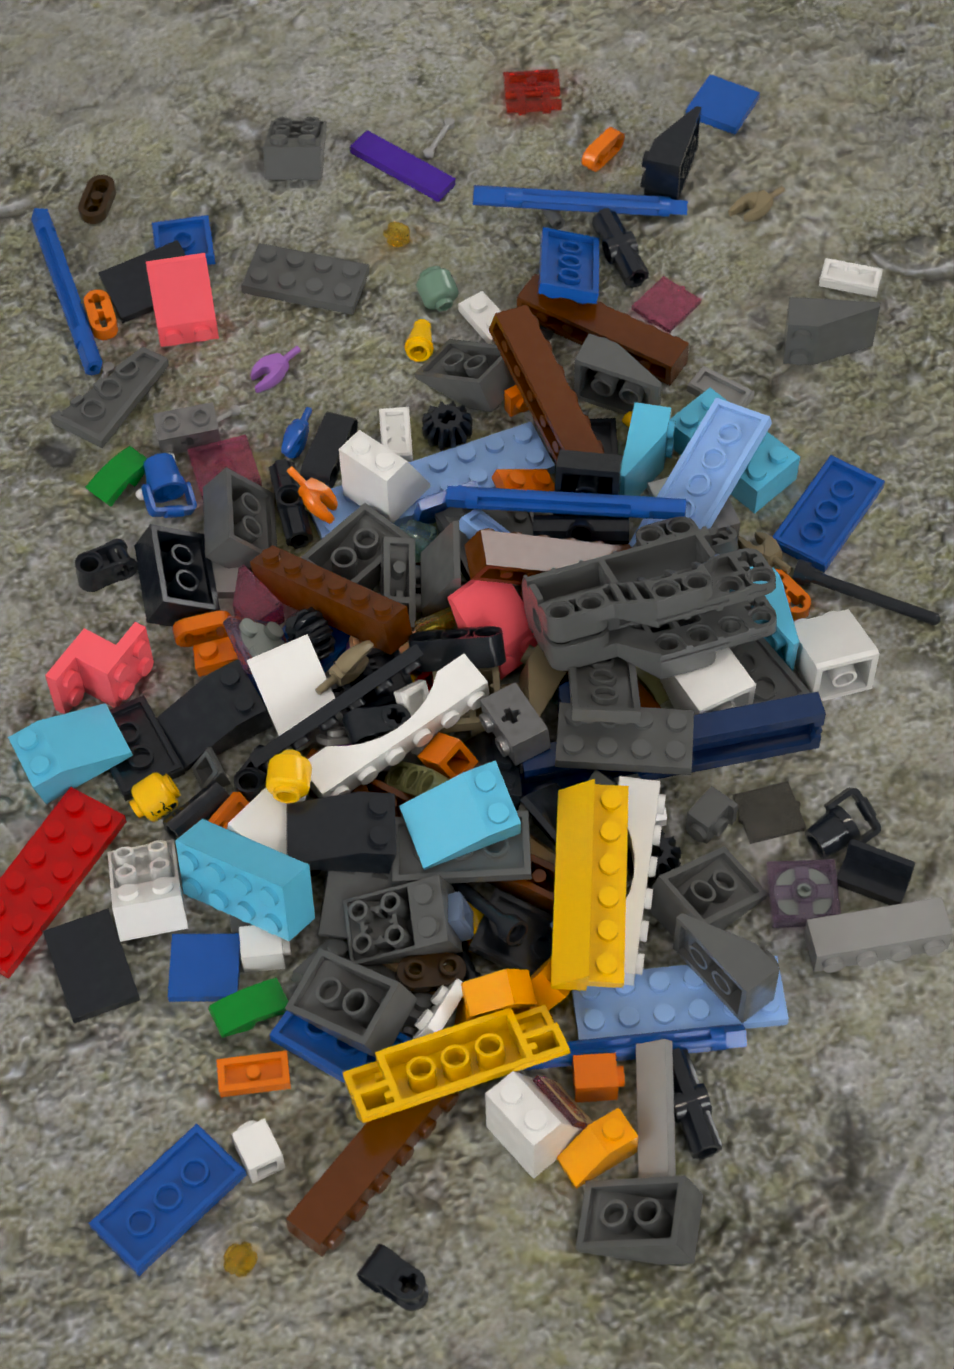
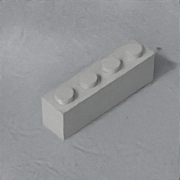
[804,897,953,973]

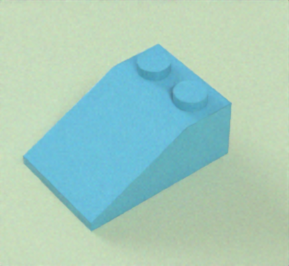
[620,402,676,496]
[730,567,799,671]
[8,703,133,804]
[399,760,521,870]

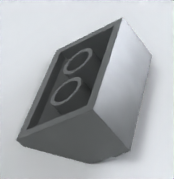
[203,468,277,569]

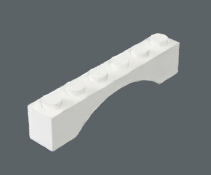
[308,654,489,798]
[619,776,666,986]

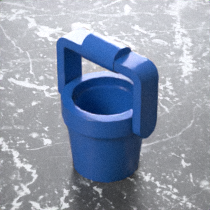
[142,453,197,518]

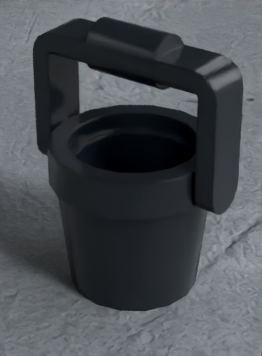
[805,787,881,859]

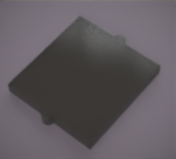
[733,781,806,844]

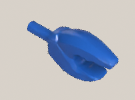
[281,407,313,459]

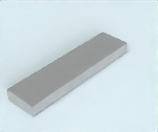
[636,1039,676,1178]

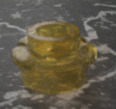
[383,222,410,247]
[223,1241,258,1277]

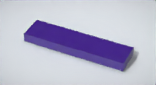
[350,130,456,202]

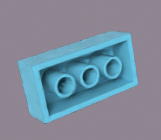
[670,388,800,513]
[175,819,315,941]

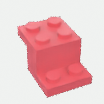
[45,622,154,714]

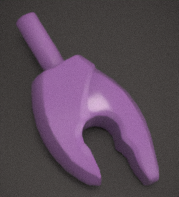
[250,346,301,393]

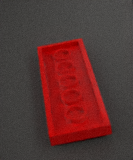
[0,787,127,979]

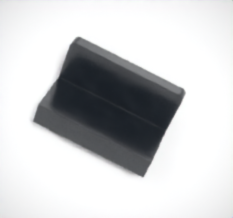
[835,839,915,905]

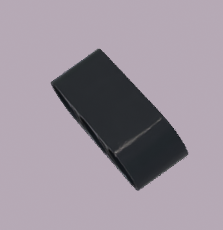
[300,411,358,489]
[408,626,506,672]

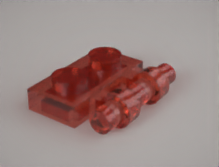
[503,69,562,116]

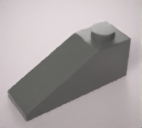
[379,536,416,631]

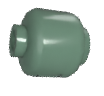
[416,266,459,312]

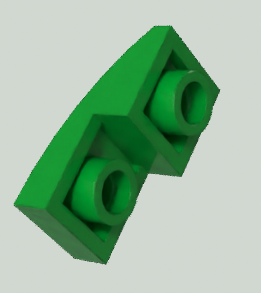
[85,446,147,507]
[208,977,289,1038]

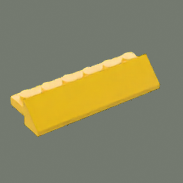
[551,779,629,991]
[342,1005,570,1123]

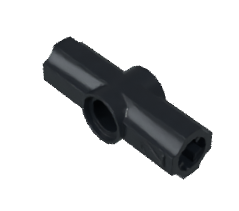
[592,208,649,288]
[269,459,313,549]
[533,514,630,544]
[673,1048,722,1160]

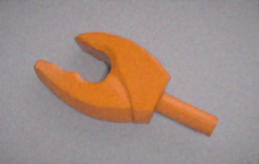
[287,466,338,524]

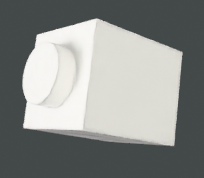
[239,925,291,973]
[232,1118,285,1184]

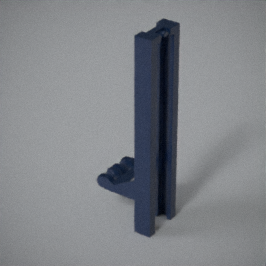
[520,682,826,797]

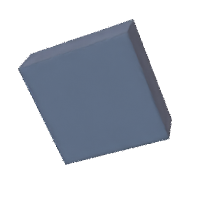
[448,892,474,942]

